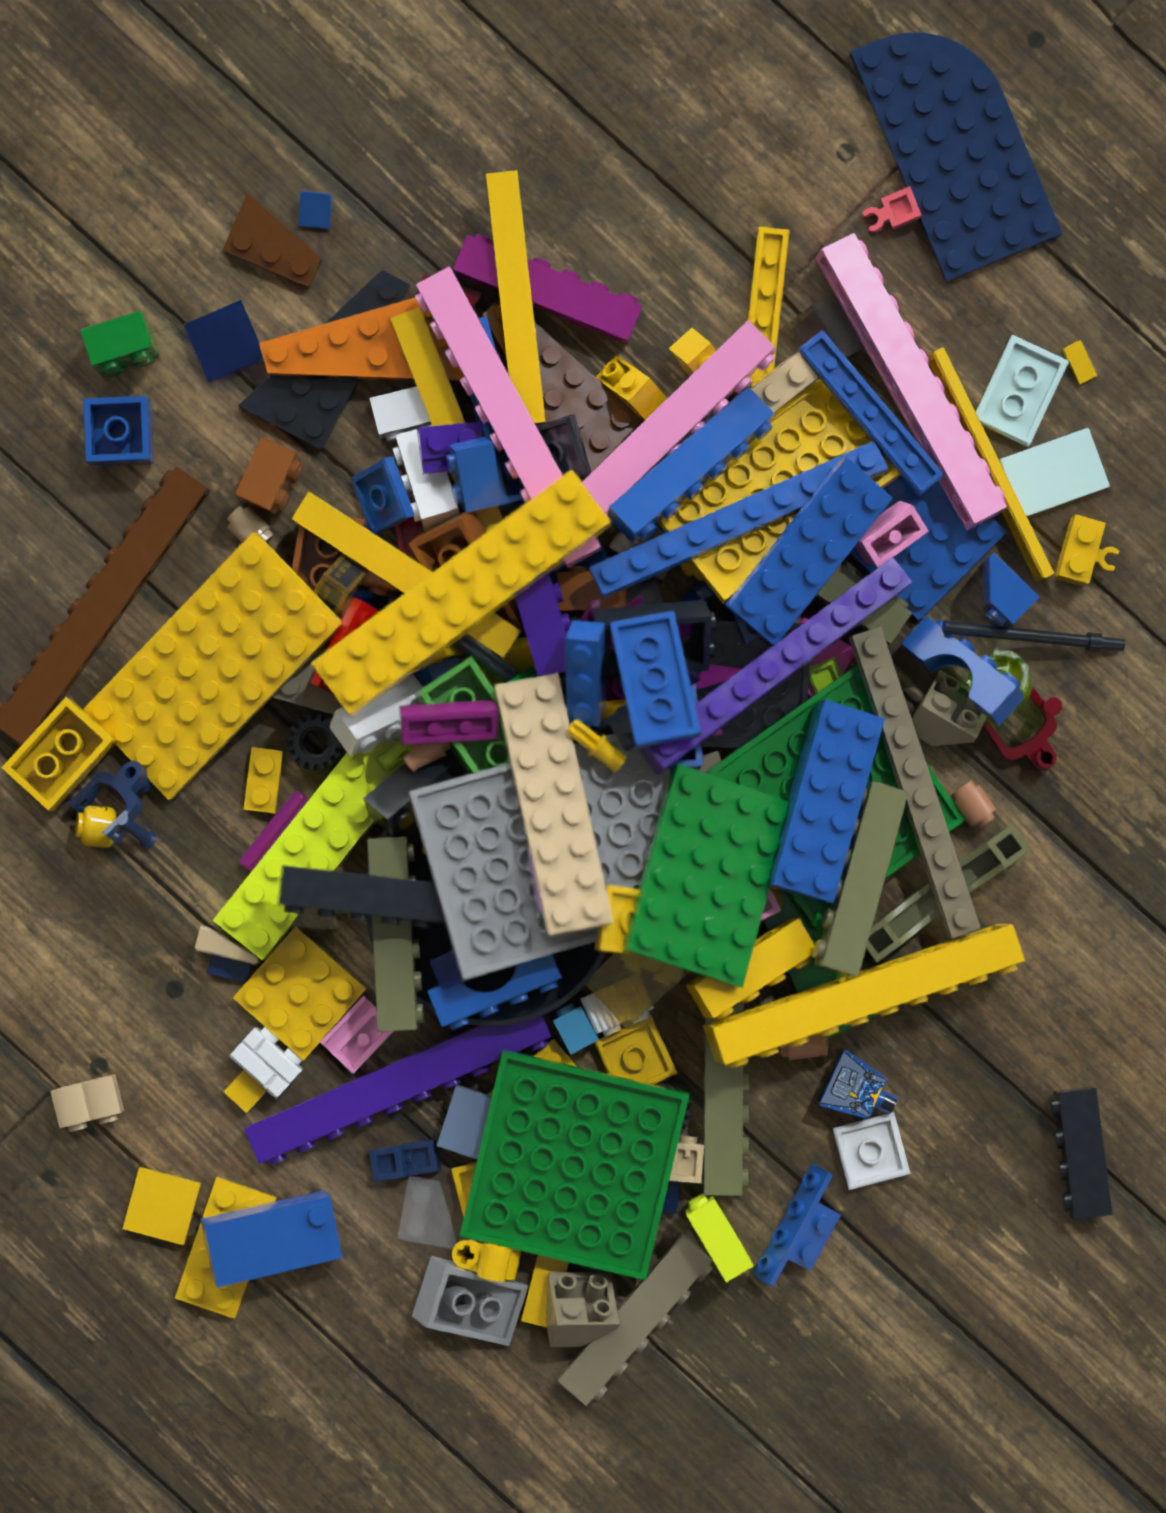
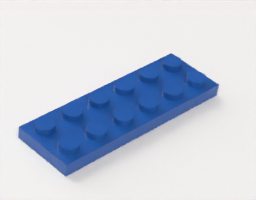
[725,457,893,646]

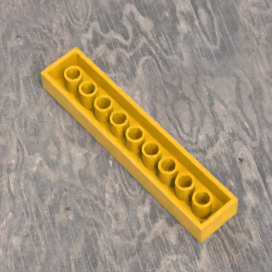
[312,470,612,717]
[703,924,1025,1068]

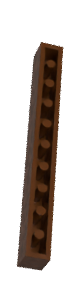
[0,466,211,745]

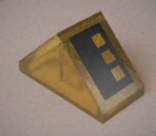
[314,553,370,616]

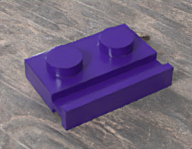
[417,422,483,475]

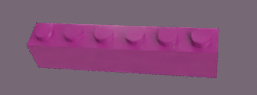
[453,234,642,345]

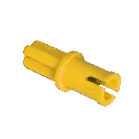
[567,719,627,773]

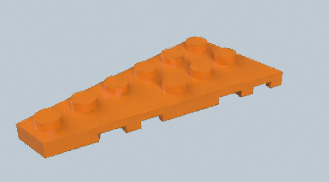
[259,298,465,382]

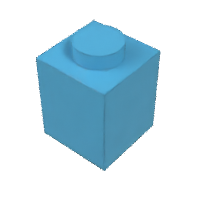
[553,1003,599,1054]

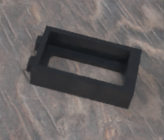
[591,600,716,680]

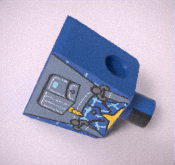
[817,1048,898,1119]

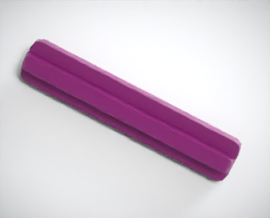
[239,790,308,872]

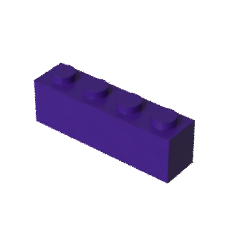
[516,569,571,677]

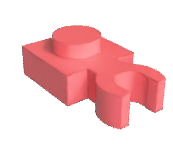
[863,186,922,233]

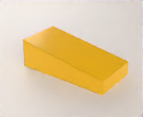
[1062,340,1098,385]

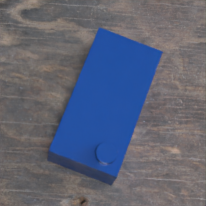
[200,1190,342,1288]

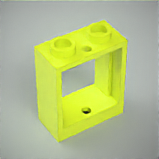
[685,1193,754,1282]

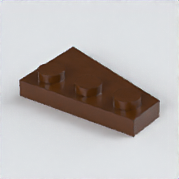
[223,193,322,289]

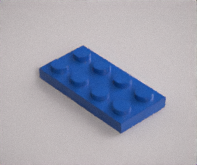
[610,611,701,748]

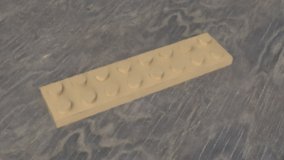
[494,673,613,937]

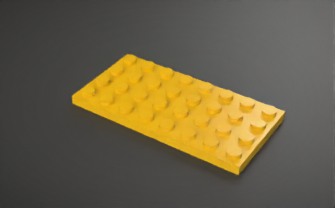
[658,379,901,604]
[83,532,342,800]

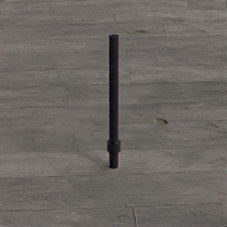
[942,621,1125,652]

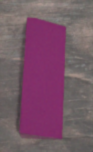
[399,700,498,745]

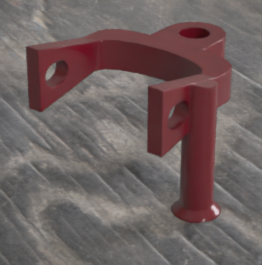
[982,688,1062,770]

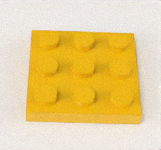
[233,926,367,1060]

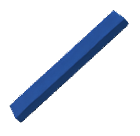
[797,330,945,496]

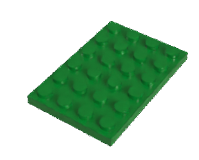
[623,764,790,987]

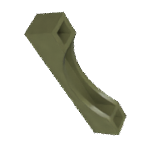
[865,824,1031,962]

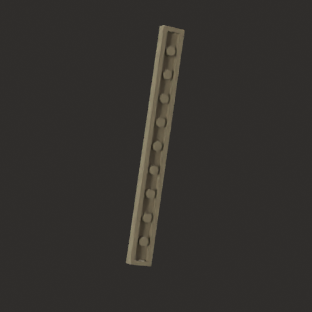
[849,627,981,939]

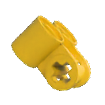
[452,1239,522,1282]

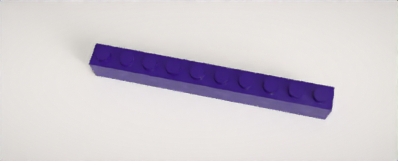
[639,557,912,776]
[244,1015,552,1166]

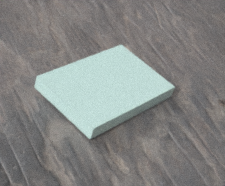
[976,335,1069,447]
[999,427,1110,517]

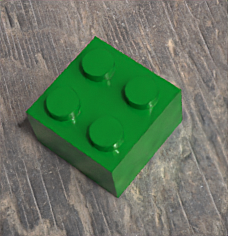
[80,310,160,377]

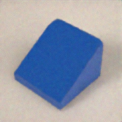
[298,191,333,229]

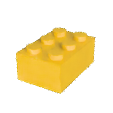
[2,697,116,811]

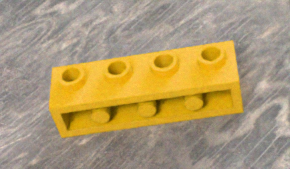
[686,918,815,1020]

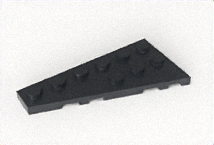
[238,270,410,451]

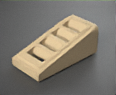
[195,925,260,965]

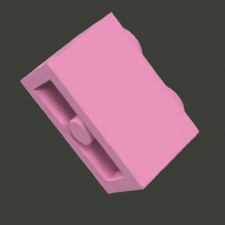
[855,500,929,568]

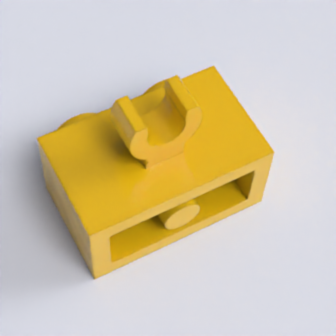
[1053,514,1119,587]

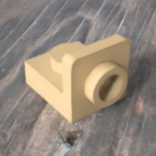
[669,1136,704,1183]

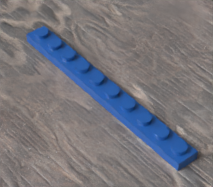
[589,441,888,599]

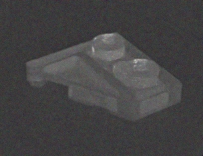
[397,1175,458,1249]

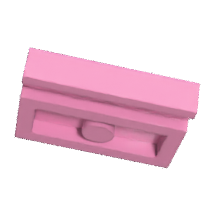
[320,996,393,1074]

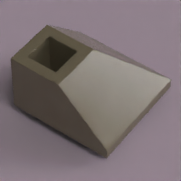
[911,670,987,746]
[546,1272,620,1347]

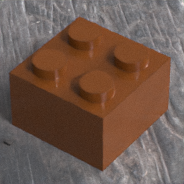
[235,437,303,517]

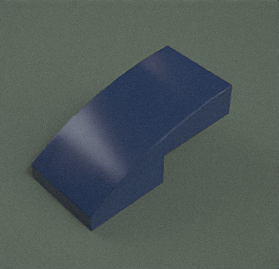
[369,1139,441,1182]

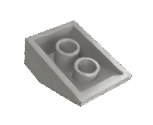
[412,1256,529,1346]

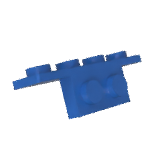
[753,1164,841,1287]

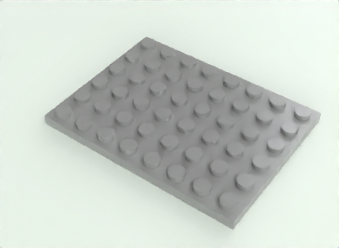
[408,734,671,980]

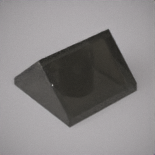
[783,294,865,380]

